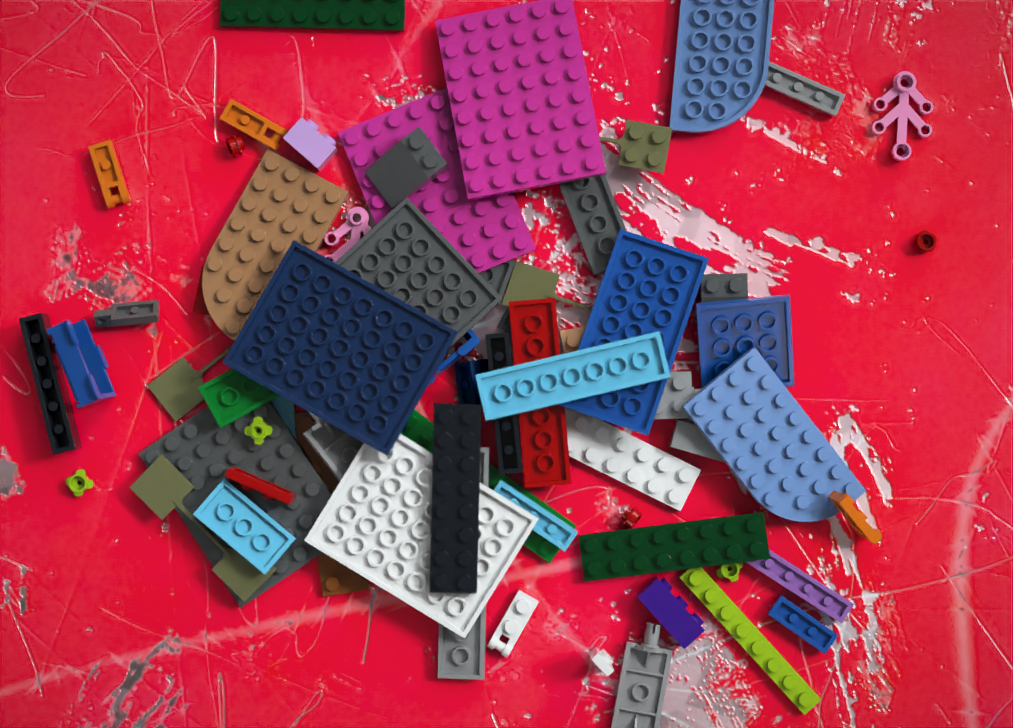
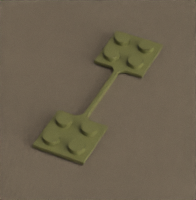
[599,120,672,174]
[502,261,592,311]
[147,346,232,421]
[129,454,277,602]

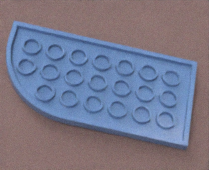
[670,0,774,133]
[681,347,866,522]

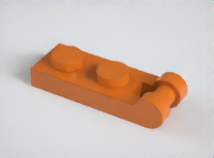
[219,99,288,151]
[88,140,131,208]
[828,490,882,544]

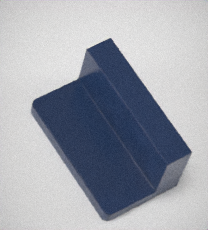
[454,359,489,404]

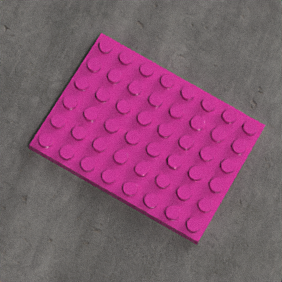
[435,0,606,201]
[338,87,536,274]

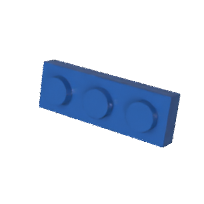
[767,595,838,654]

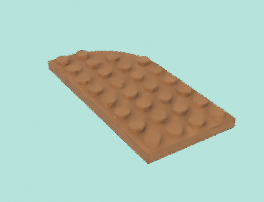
[202,149,349,341]

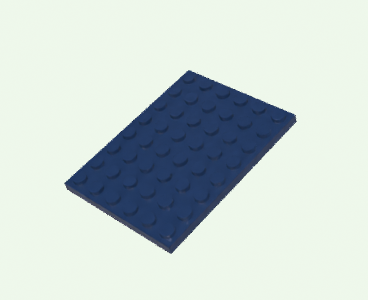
[222,240,458,456]

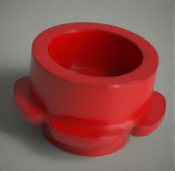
[226,134,245,157]
[914,230,937,253]
[621,507,642,528]

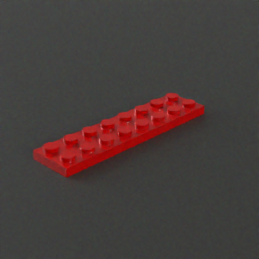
[509,298,571,488]

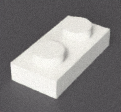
[589,647,614,677]

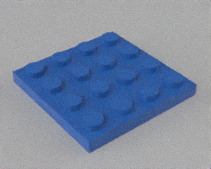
[695,294,795,388]

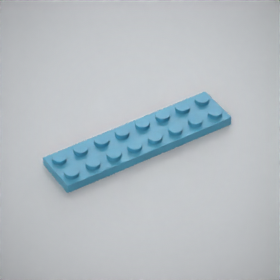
[475,331,671,421]

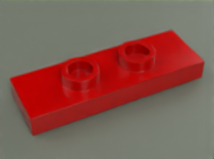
[225,466,296,504]

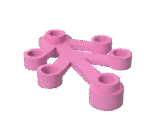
[871,71,934,161]
[324,207,372,263]

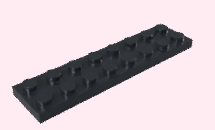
[430,403,482,594]

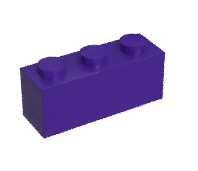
[636,576,705,649]

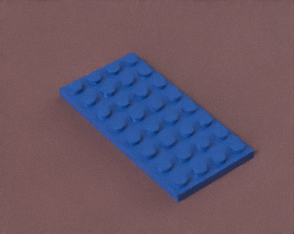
[559,229,709,436]

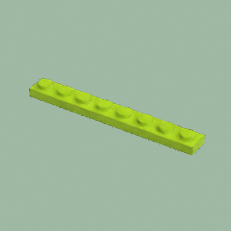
[679,567,822,715]

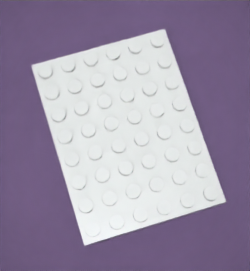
[304,434,539,638]

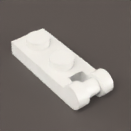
[487,590,539,658]

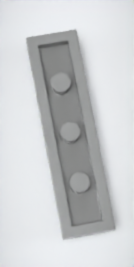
[765,61,845,117]

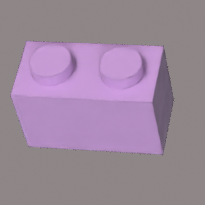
[283,117,338,171]

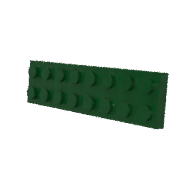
[220,0,406,32]
[578,512,770,582]

